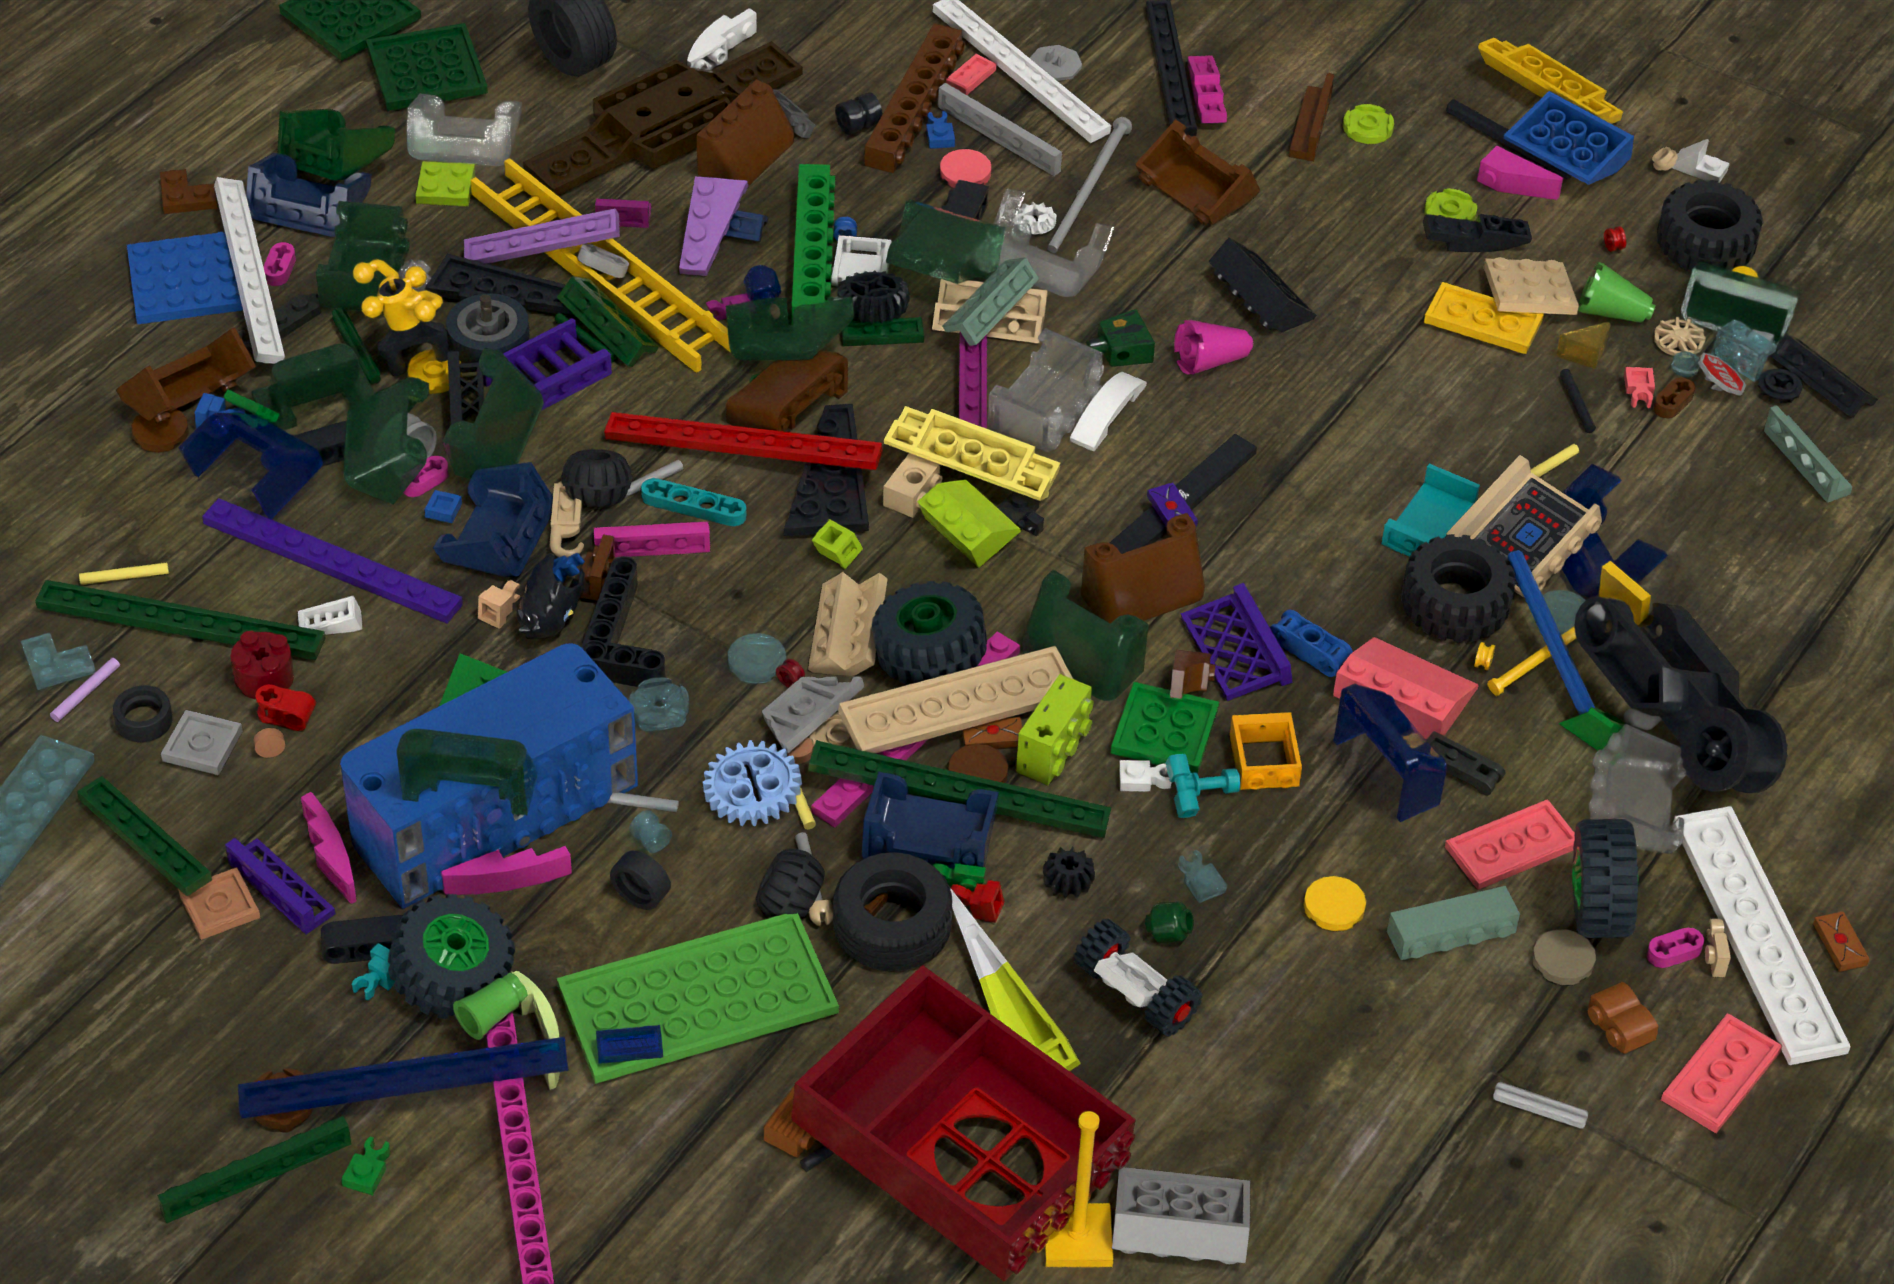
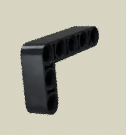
[581,556,666,689]

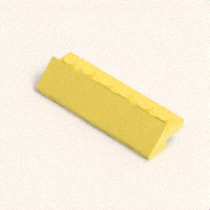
[884,406,1060,501]

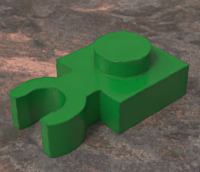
[933,863,986,892]
[341,1136,390,1196]

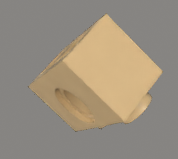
[883,453,942,518]

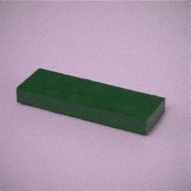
[841,317,924,346]

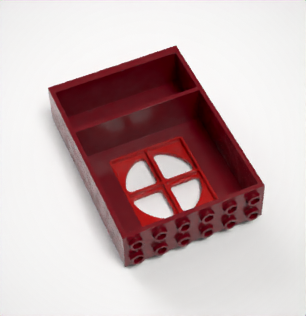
[792,965,1136,1282]

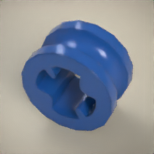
[833,217,857,241]

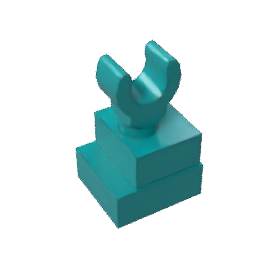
[352,943,395,1000]

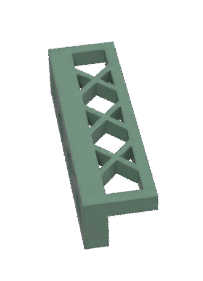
[942,257,1039,346]
[1764,405,1852,503]

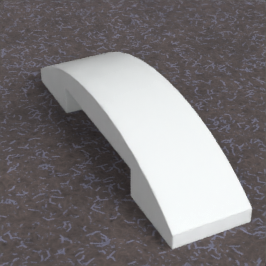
[1070,372,1147,451]

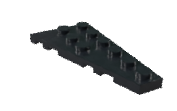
[784,404,869,536]

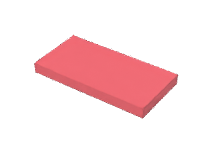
[1445,799,1575,890]
[1661,1013,1782,1134]

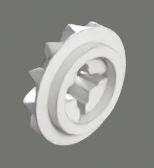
[1014,202,1056,234]

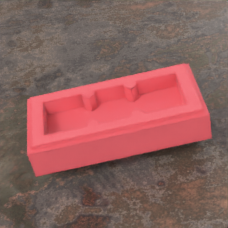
[946,54,996,95]

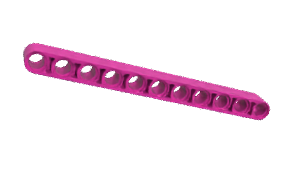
[486,1011,554,1284]

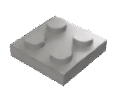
[161,710,243,775]

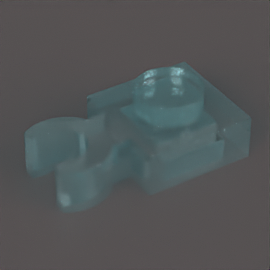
[1178,850,1227,903]

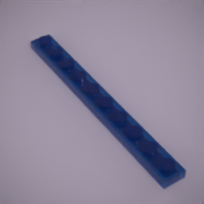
[238,1037,569,1119]

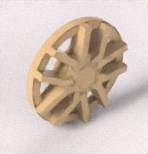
[1654,317,1706,357]

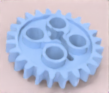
[703,740,802,826]

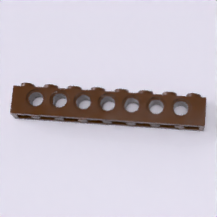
[865,23,965,173]

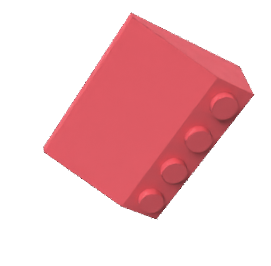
[1333,637,1478,739]

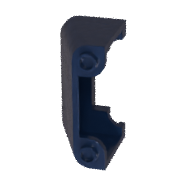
[246,153,372,237]
[433,462,553,577]
[862,772,999,869]

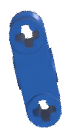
[1269,610,1353,677]

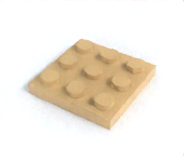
[1484,257,1579,315]

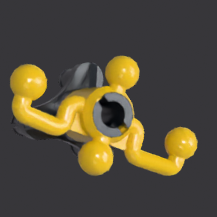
[353,260,452,376]

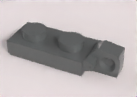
[773,90,816,138]

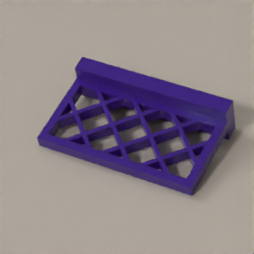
[1181,583,1293,701]

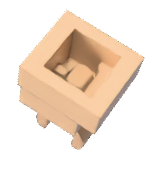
[478,580,520,629]

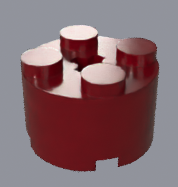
[230,631,294,699]

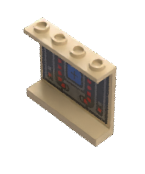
[1446,455,1602,597]

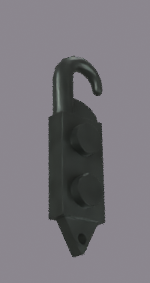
[238,292,325,352]

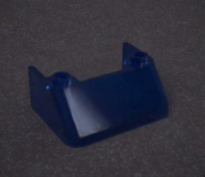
[178,413,323,519]
[1562,464,1668,597]
[1334,684,1447,822]

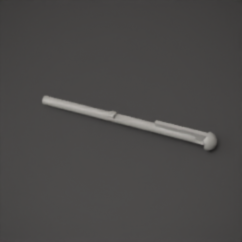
[1047,117,1132,253]

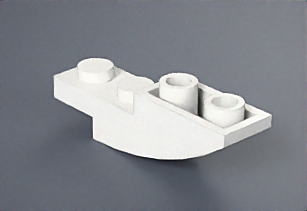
[687,8,757,70]

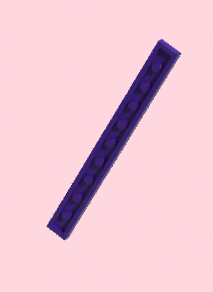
[202,498,463,624]

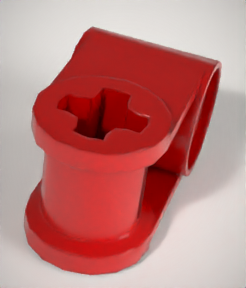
[255,684,316,731]

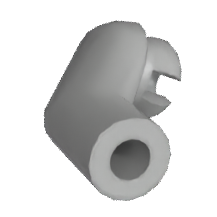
[1624,709,1662,730]

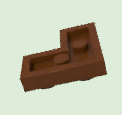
[160,169,218,214]

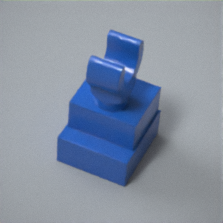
[195,393,246,432]

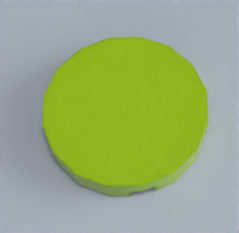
[1343,104,1394,144]
[1424,188,1477,221]

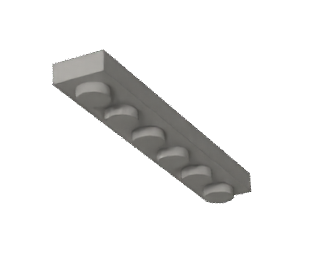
[938,83,1062,176]

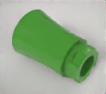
[453,973,528,1040]

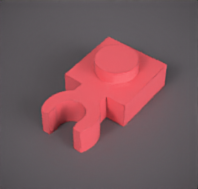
[1624,367,1655,408]

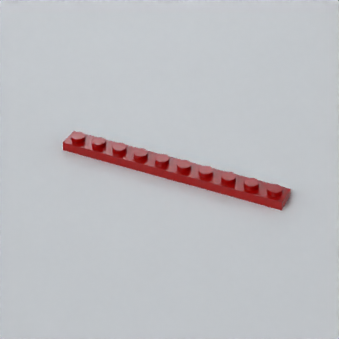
[604,412,883,470]

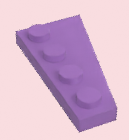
[679,176,748,276]

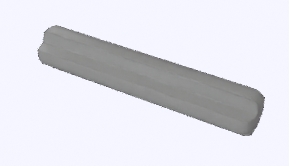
[1493,1082,1588,1129]

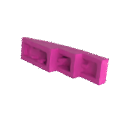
[1187,56,1227,123]
[301,792,356,904]
[441,846,572,895]

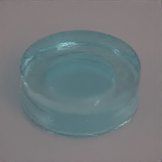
[1672,352,1700,377]

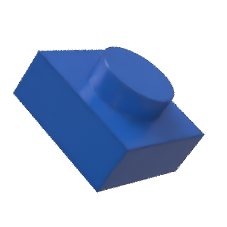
[424,490,462,523]

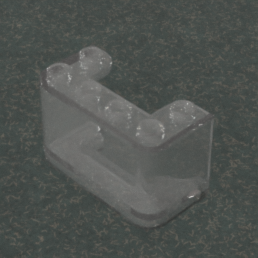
[988,328,1104,453]

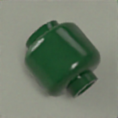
[1145,901,1194,943]

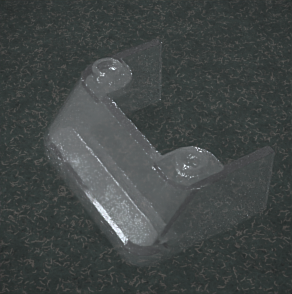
[983,188,1114,297]

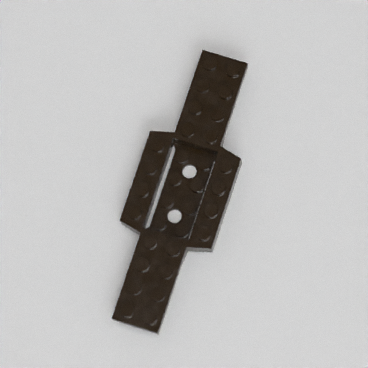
[523,41,803,196]

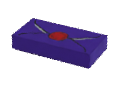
[1147,482,1198,527]

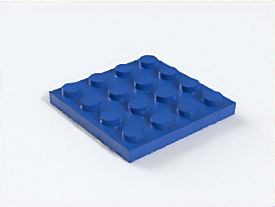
[127,232,243,324]

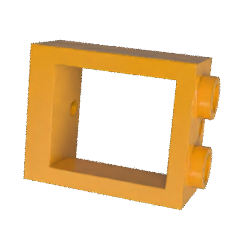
[1229,712,1302,790]

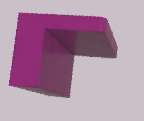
[595,198,652,228]

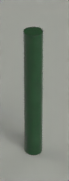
[555,313,617,363]

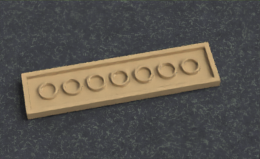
[838,646,1073,753]

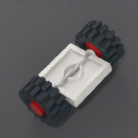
[1074,918,1202,1037]

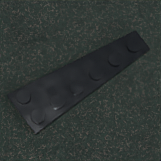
[425,253,575,316]

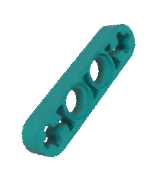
[641,478,747,526]

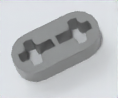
[577,244,629,278]

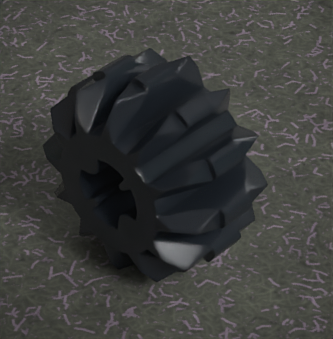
[1043,846,1095,899]

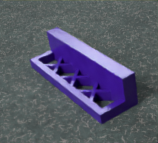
[225,838,336,935]

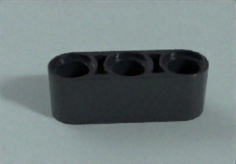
[279,420,366,473]
[320,915,403,964]

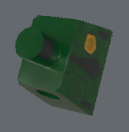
[1086,309,1155,367]

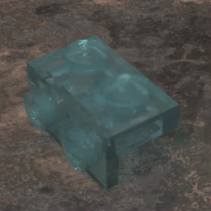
[1711,320,1777,382]

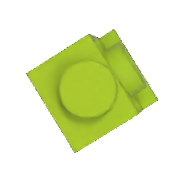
[812,519,863,569]

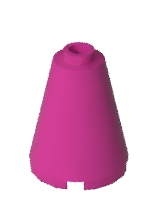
[1174,320,1253,375]

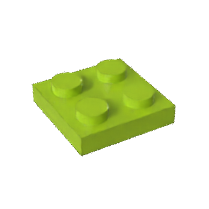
[416,161,475,206]

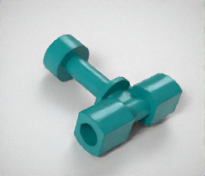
[1165,754,1240,818]

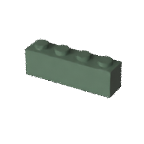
[1387,886,1520,960]

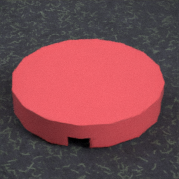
[940,149,991,188]

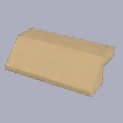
[932,277,1048,343]
[808,572,887,676]

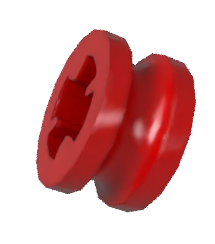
[1604,226,1627,252]

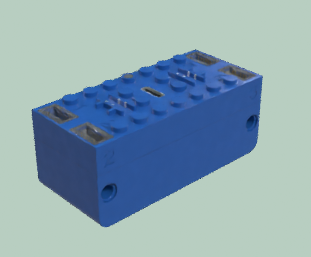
[340,643,638,909]

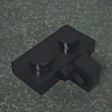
[997,491,1044,537]

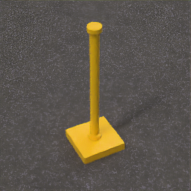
[1488,561,1651,696]
[1045,1111,1113,1267]

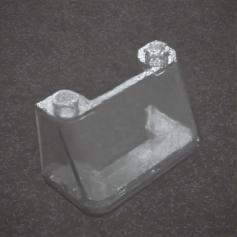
[407,94,522,166]

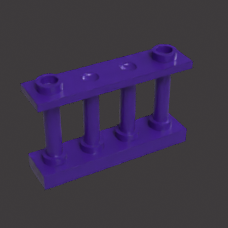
[482,318,612,421]

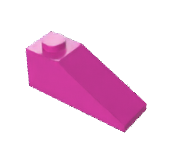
[1477,146,1563,200]

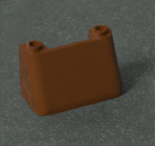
[1135,119,1260,225]
[726,348,848,432]
[1081,513,1205,630]

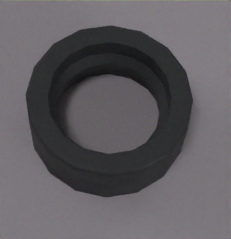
[113,685,173,743]
[610,850,671,910]

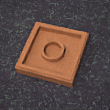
[178,867,260,940]

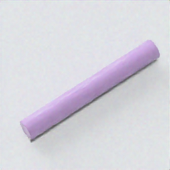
[50,658,120,722]

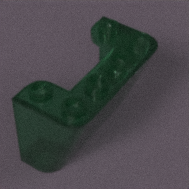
[726,297,854,360]

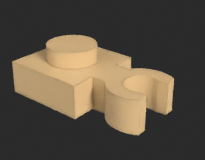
[1705,919,1731,977]

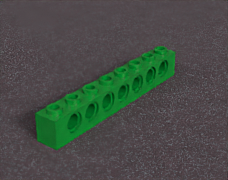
[792,164,835,327]

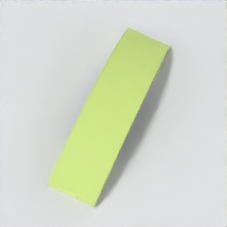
[512,971,561,1090]

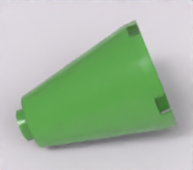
[1578,262,1656,323]

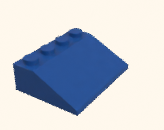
[1503,91,1634,185]

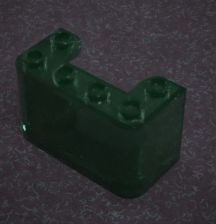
[316,201,410,313]

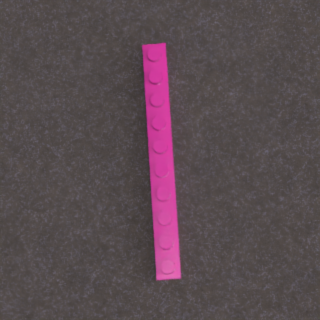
[811,632,1020,828]

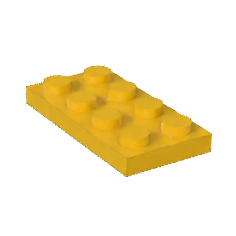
[1424,282,1544,354]

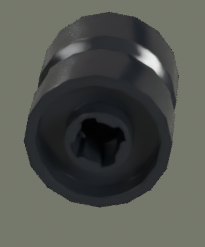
[835,92,883,135]

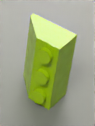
[917,480,1021,568]

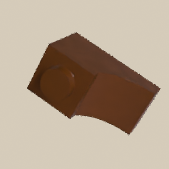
[1170,649,1216,699]

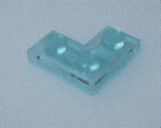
[21,633,96,690]

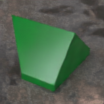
[1558,707,1633,756]

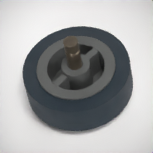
[446,294,530,364]

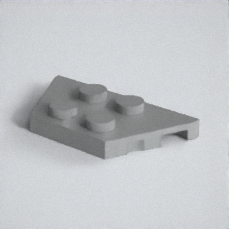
[762,677,864,753]

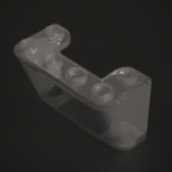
[1588,724,1686,854]

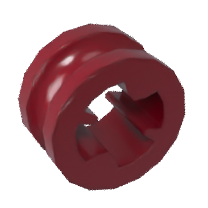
[776,658,805,688]

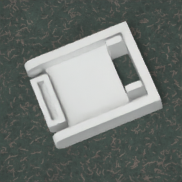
[831,235,892,286]

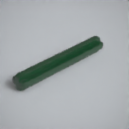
[331,307,381,385]

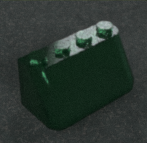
[1681,261,1803,346]

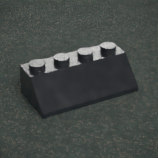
[1208,237,1317,332]

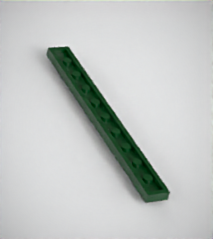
[35,580,326,660]
[808,740,1112,838]

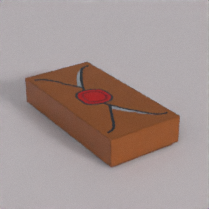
[961,717,1022,749]
[1813,911,1870,972]

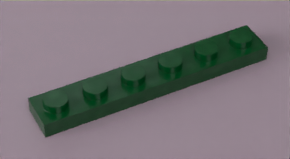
[77,776,212,896]
[157,1116,352,1224]

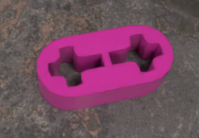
[263,242,296,286]
[400,456,449,497]
[1646,927,1704,968]

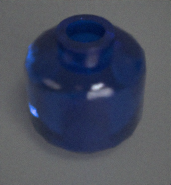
[743,265,782,307]

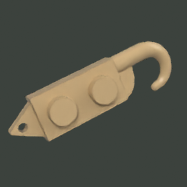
[550,481,584,558]

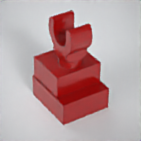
[951,880,1005,923]

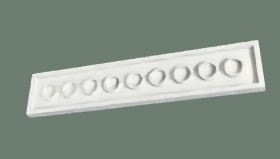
[1673,806,1851,1065]

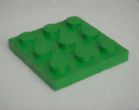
[1111,682,1220,774]

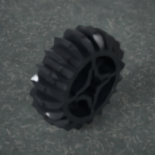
[837,270,910,324]

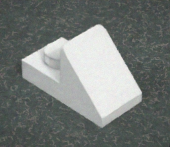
[1672,139,1729,183]

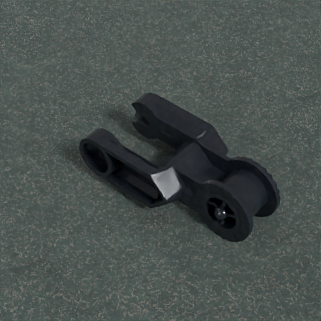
[1574,596,1788,793]

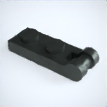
[1418,731,1506,796]

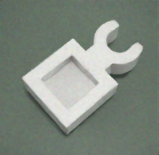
[1119,760,1172,791]

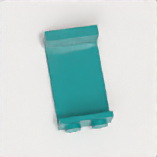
[1381,463,1480,557]

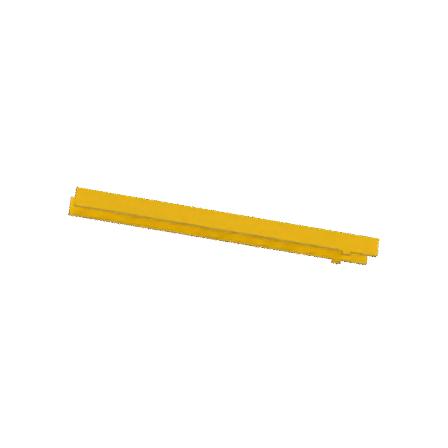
[470,158,735,373]

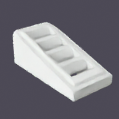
[298,596,362,635]

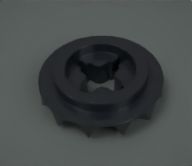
[1758,369,1803,403]

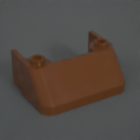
[116,327,256,424]

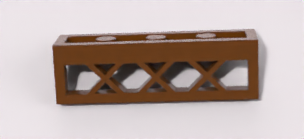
[1289,73,1334,162]

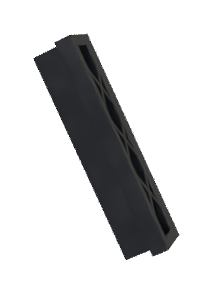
[1770,333,1878,418]
[447,351,487,456]

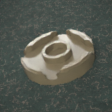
[1532,929,1596,985]

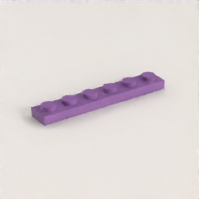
[464,209,620,264]

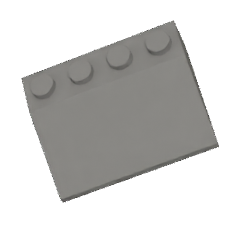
[1112,1167,1250,1264]

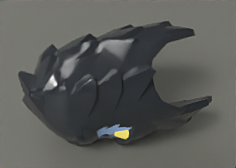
[517,553,585,639]

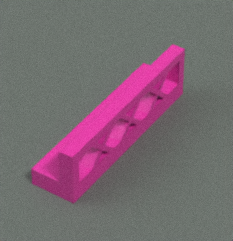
[594,522,710,557]

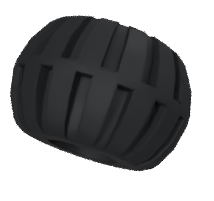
[561,449,632,507]
[756,849,825,921]

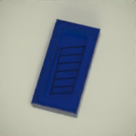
[596,1025,663,1064]

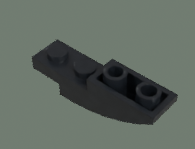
[1423,214,1532,252]

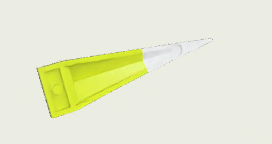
[950,888,1081,1071]

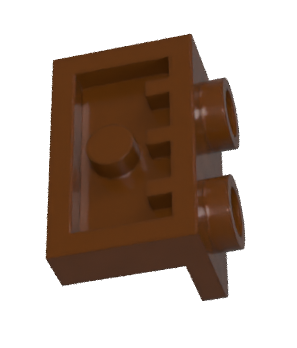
[580,534,615,600]

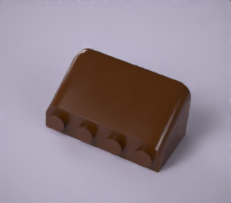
[697,79,794,186]

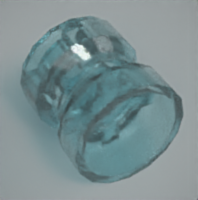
[629,810,672,853]

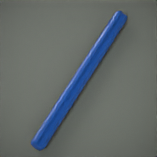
[1507,550,1595,715]

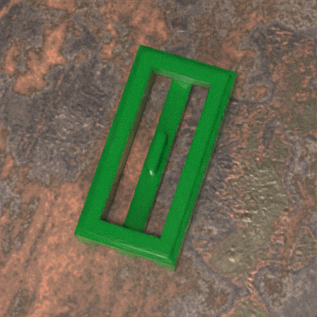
[223,389,280,423]

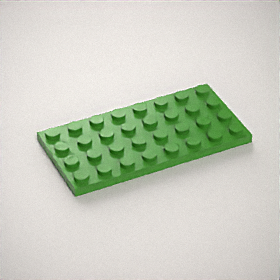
[557,913,839,1084]

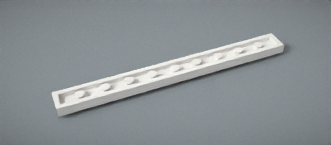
[933,0,1111,143]
[214,177,285,365]

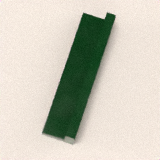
[557,276,659,367]

